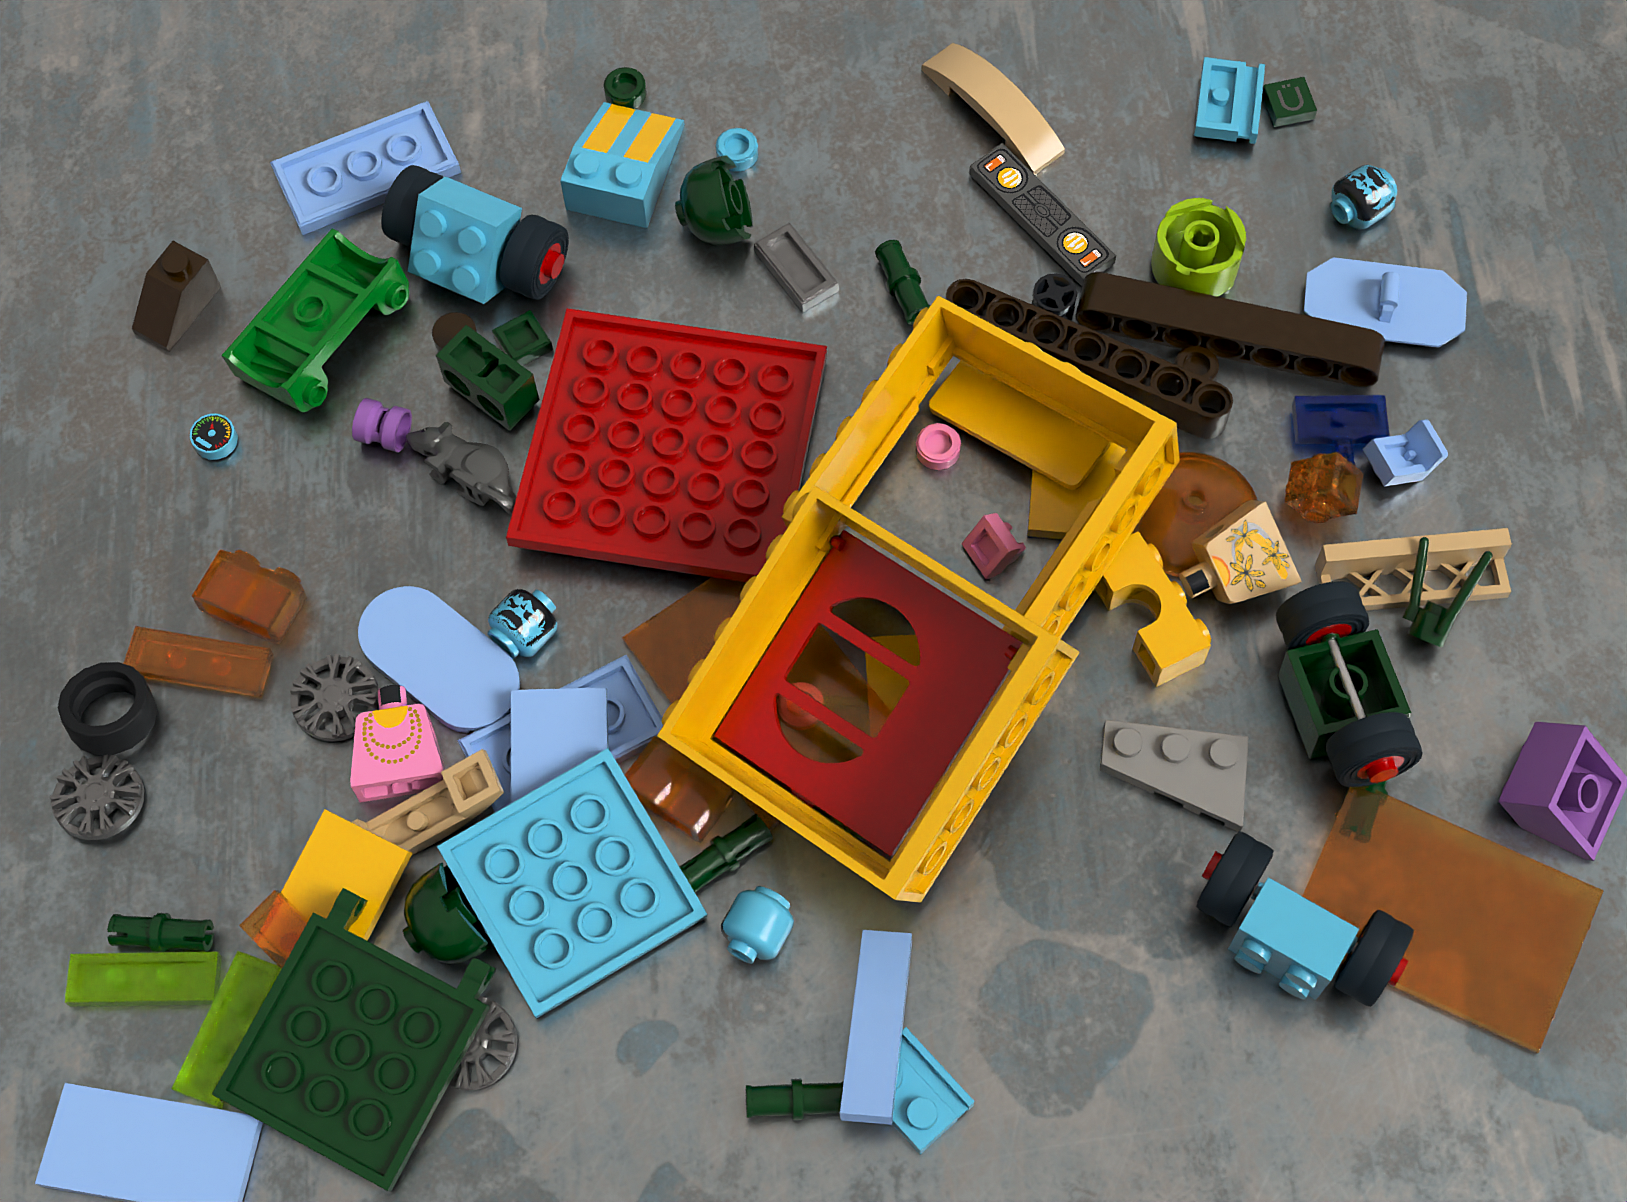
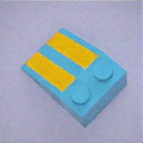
[560,102,685,228]

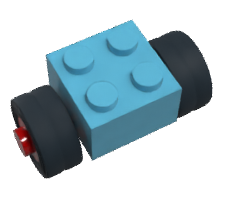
[381,165,569,304]
[1196,831,1414,1007]

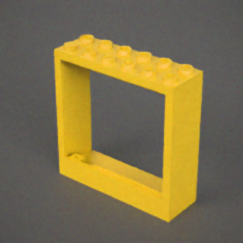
[782,296,1180,645]

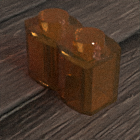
[192,550,307,644]
[625,736,735,843]

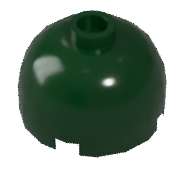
[675,155,752,246]
[403,862,493,964]

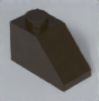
[132,241,221,352]

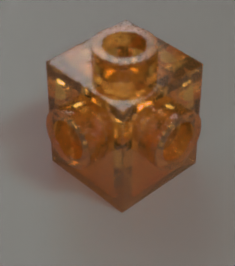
[1284,452,1364,523]

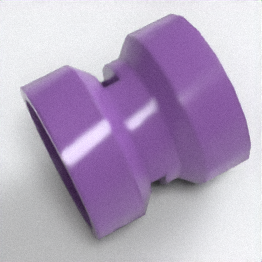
[352,398,412,453]

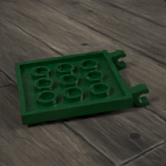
[212,888,496,1191]

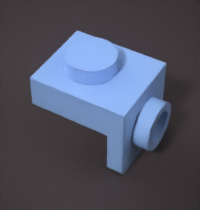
[1363,419,1448,487]

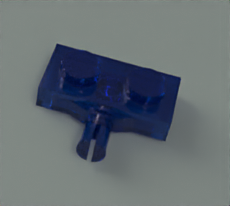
[1292,395,1390,471]

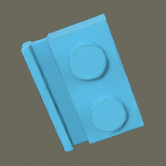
[1194,57,1265,144]
[892,1027,975,1155]

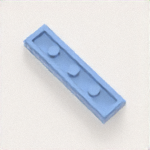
[840,930,912,1125]

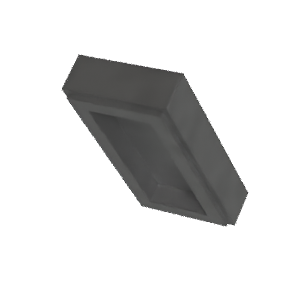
[754,222,839,312]

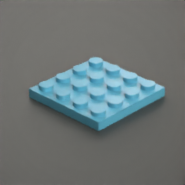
[437,748,708,1019]

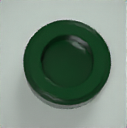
[604,67,647,109]

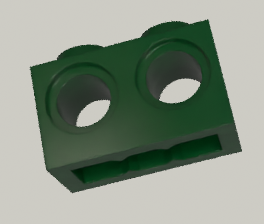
[436,325,540,431]

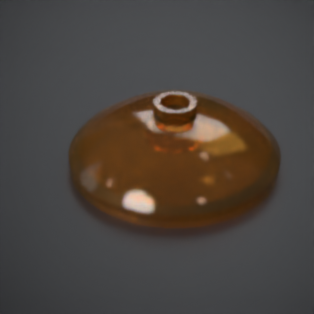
[1130,452,1257,577]

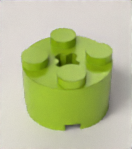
[1151,198,1246,297]

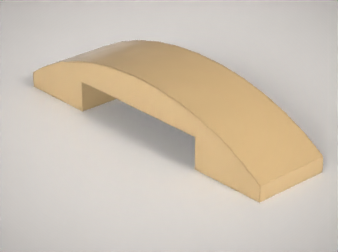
[921,43,1065,175]
[352,749,504,855]

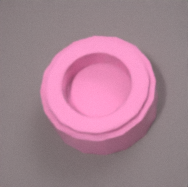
[916,423,961,470]

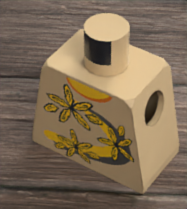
[1179,500,1302,604]

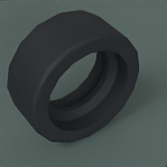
[57,662,157,755]

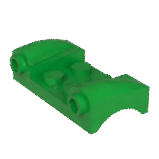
[221,228,409,412]

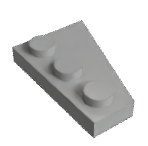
[1100,720,1249,832]

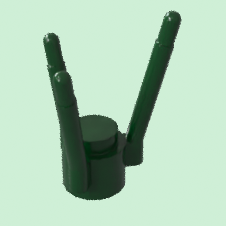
[1402,537,1493,648]

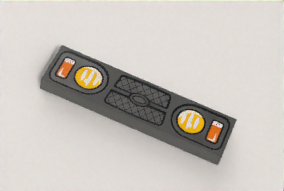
[969,143,1116,286]

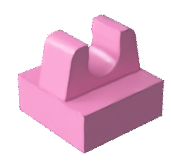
[962,513,1026,579]

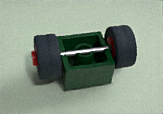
[1276,581,1422,787]

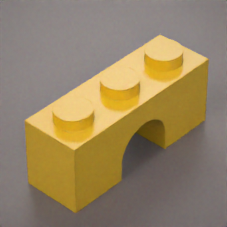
[1095,531,1211,687]

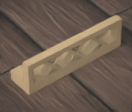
[1315,528,1512,611]

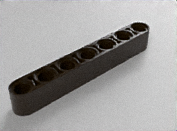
[1075,272,1385,387]
[946,279,1233,439]

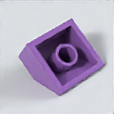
[1498,722,1627,861]

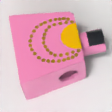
[350,685,446,803]

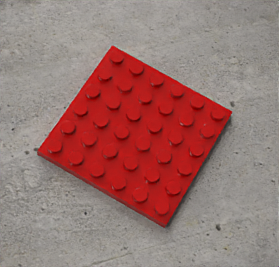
[506,308,827,582]

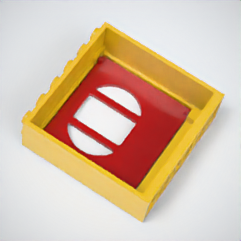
[657,485,1080,903]

